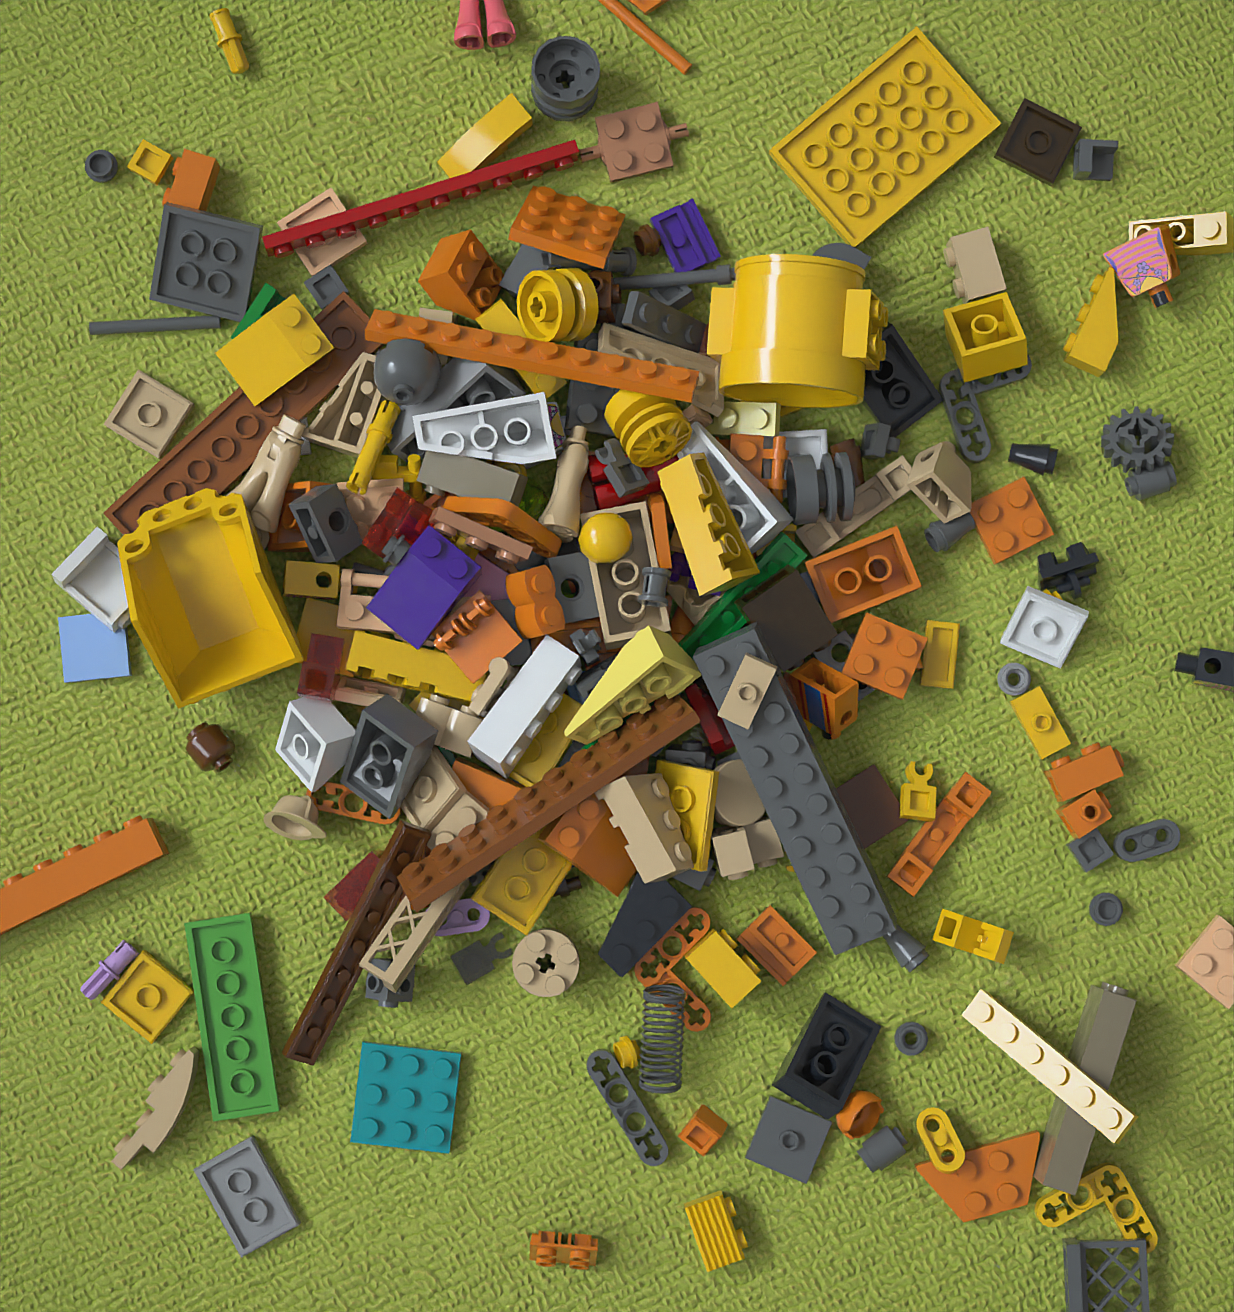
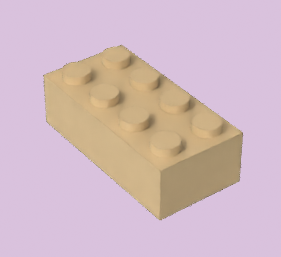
[580,501,672,650]

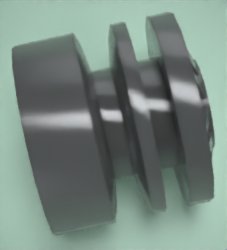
[531,36,600,122]
[786,452,855,525]

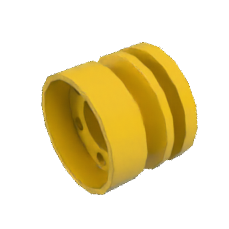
[604,389,692,467]

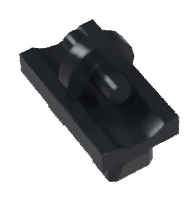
[1037,542,1099,600]

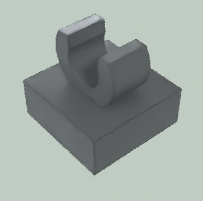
[860,423,901,460]

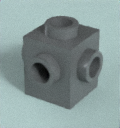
[666,740,716,770]
[365,958,415,1008]

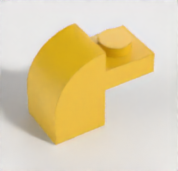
[932,909,1014,964]

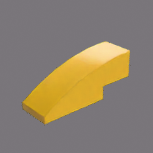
[437,93,533,178]

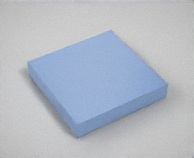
[58,614,132,683]

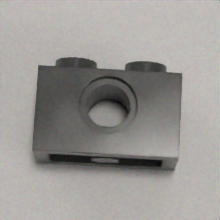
[289,484,363,563]
[543,552,599,624]

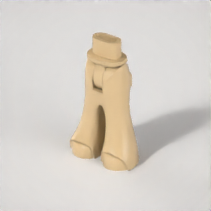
[226,414,306,533]
[537,426,589,543]

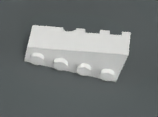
[467,635,582,779]

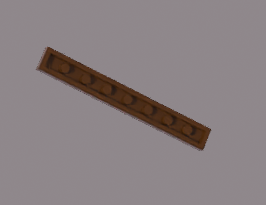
[282,820,432,1066]

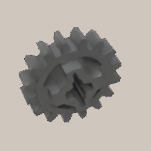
[1101,406,1174,475]

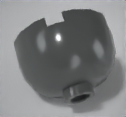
[373,338,441,406]

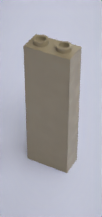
[1033,981,1137,1195]

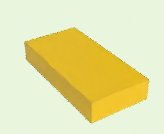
[919,620,960,689]

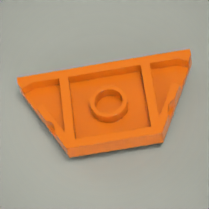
[914,1130,1040,1223]

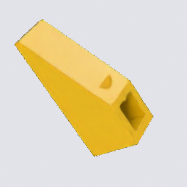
[1129,211,1234,255]
[1062,267,1119,377]

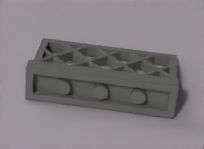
[1062,1238,1150,1312]

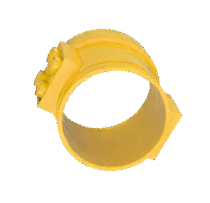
[707,254,888,408]

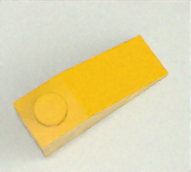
[475,299,567,399]

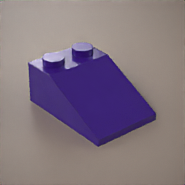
[366,525,482,650]

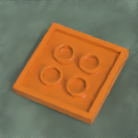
[508,185,626,269]

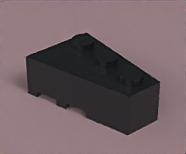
[598,872,692,978]

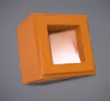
[678,1105,728,1157]

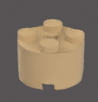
[512,928,580,997]

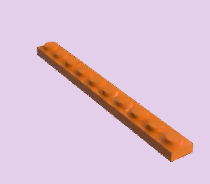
[365,309,699,403]

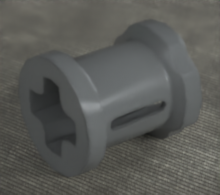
[638,567,671,607]

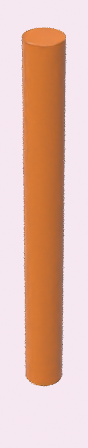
[598,0,692,75]

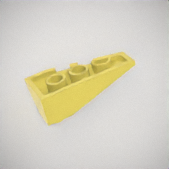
[564,625,701,745]

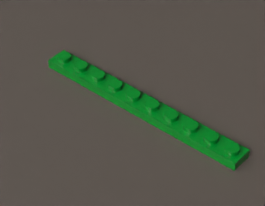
[581,532,808,750]

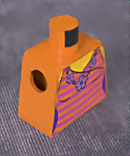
[1103,224,1180,308]

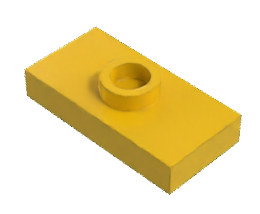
[1009,686,1071,759]

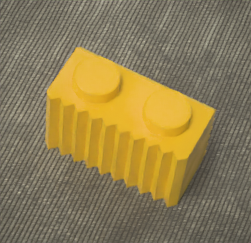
[684,1190,748,1272]

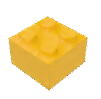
[943,292,1028,383]
[685,928,761,1008]

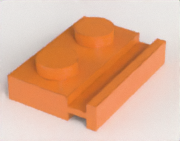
[736,905,817,986]

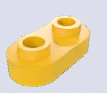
[916,1107,965,1174]

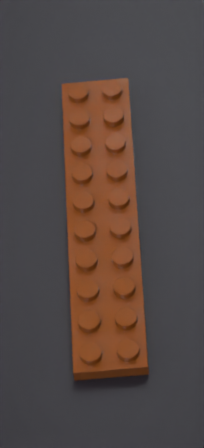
[103,291,385,535]
[397,694,701,912]

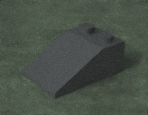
[340,694,438,819]

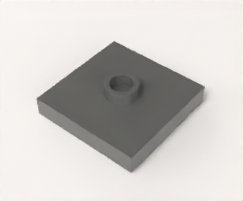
[745,1095,832,1184]

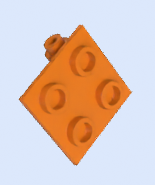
[432,590,523,684]
[530,1230,598,1270]

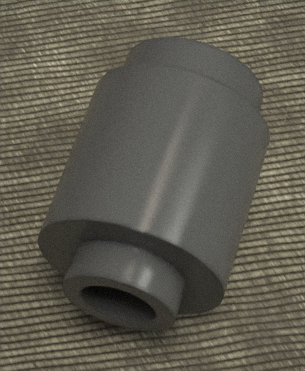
[1124,461,1177,501]
[857,1125,908,1173]

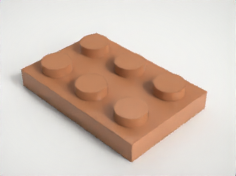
[428,506,533,565]

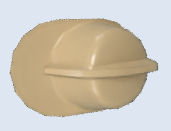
[263,795,326,840]

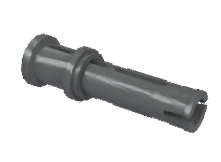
[540,247,637,276]

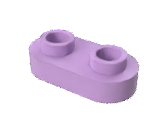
[426,898,490,936]

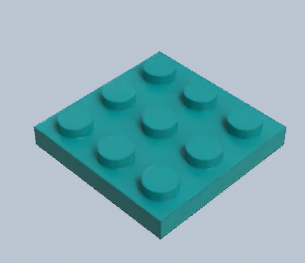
[350,1041,462,1154]

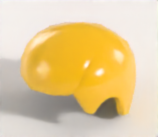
[578,512,633,563]

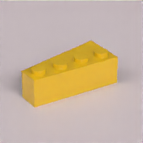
[658,452,760,596]
[346,630,490,704]

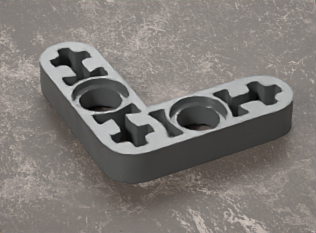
[939,354,1032,463]

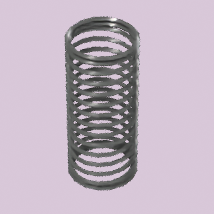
[639,985,686,1094]

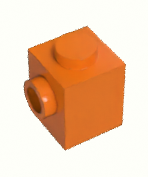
[1055,789,1112,839]

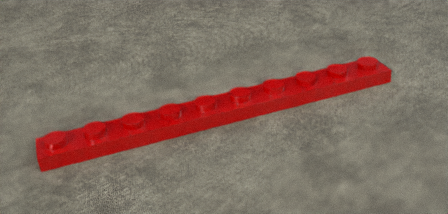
[262,140,579,258]

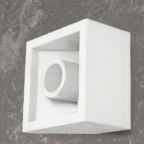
[275,692,356,792]

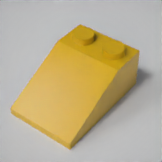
[215,294,334,406]

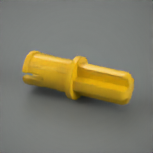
[209,8,249,74]

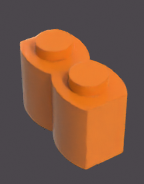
[505,565,565,639]

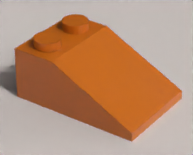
[804,526,922,623]
[537,793,637,897]

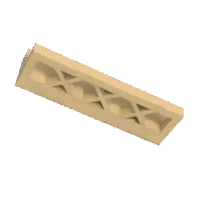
[359,878,470,993]

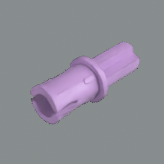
[80,939,139,1000]

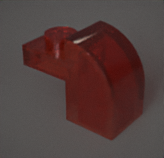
[297,633,345,702]

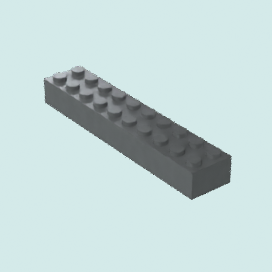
[693,622,897,955]

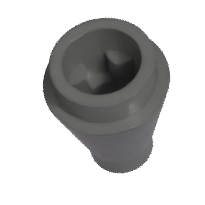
[924,512,975,552]
[882,924,930,972]

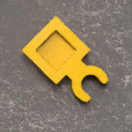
[900,761,936,822]

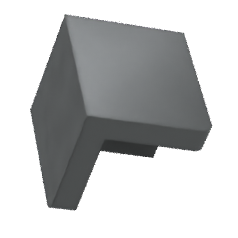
[1073,139,1119,181]

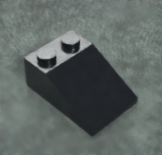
[862,322,943,438]
[772,992,881,1120]

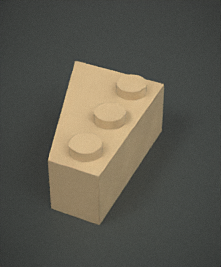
[302,352,389,458]
[595,773,694,884]

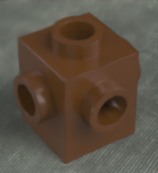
[587,270,622,324]

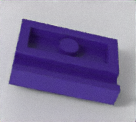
[650,198,721,272]

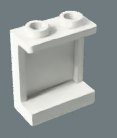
[52,527,131,633]

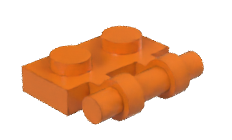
[729,433,789,503]

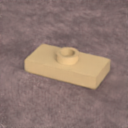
[718,652,777,729]

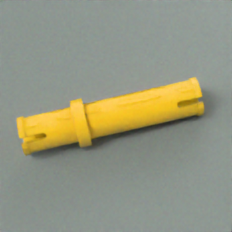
[346,400,401,495]

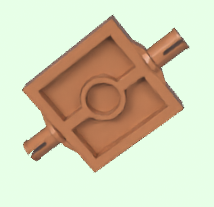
[579,102,689,183]

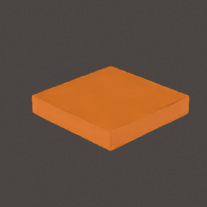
[648,492,672,569]

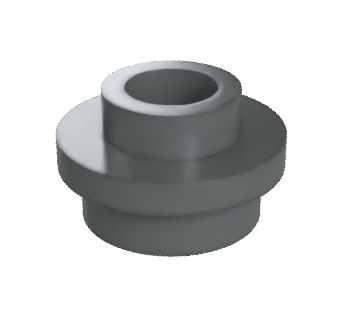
[894,1022,928,1056]

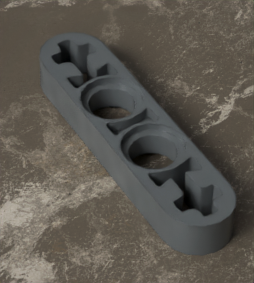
[587,1049,668,1166]

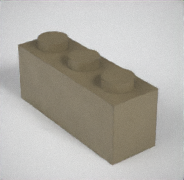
[416,451,529,507]

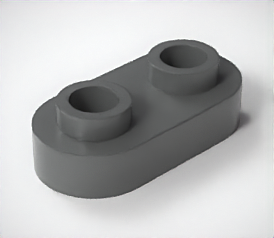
[1113,819,1180,862]

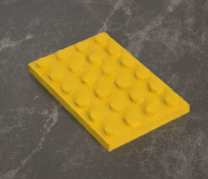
[768,26,1002,248]

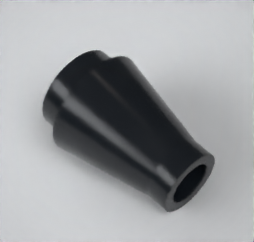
[1008,443,1058,476]

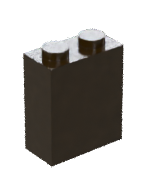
[734,564,838,672]

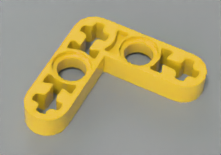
[1034,1163,1158,1254]

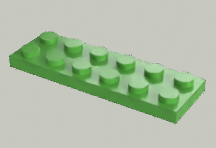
[184,912,281,1122]

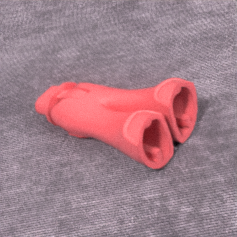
[454,0,516,50]

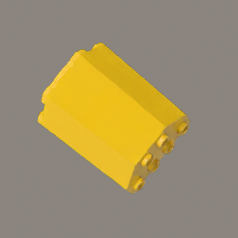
[117,488,304,709]

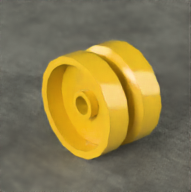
[517,268,599,343]

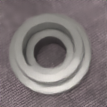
[997,663,1031,696]

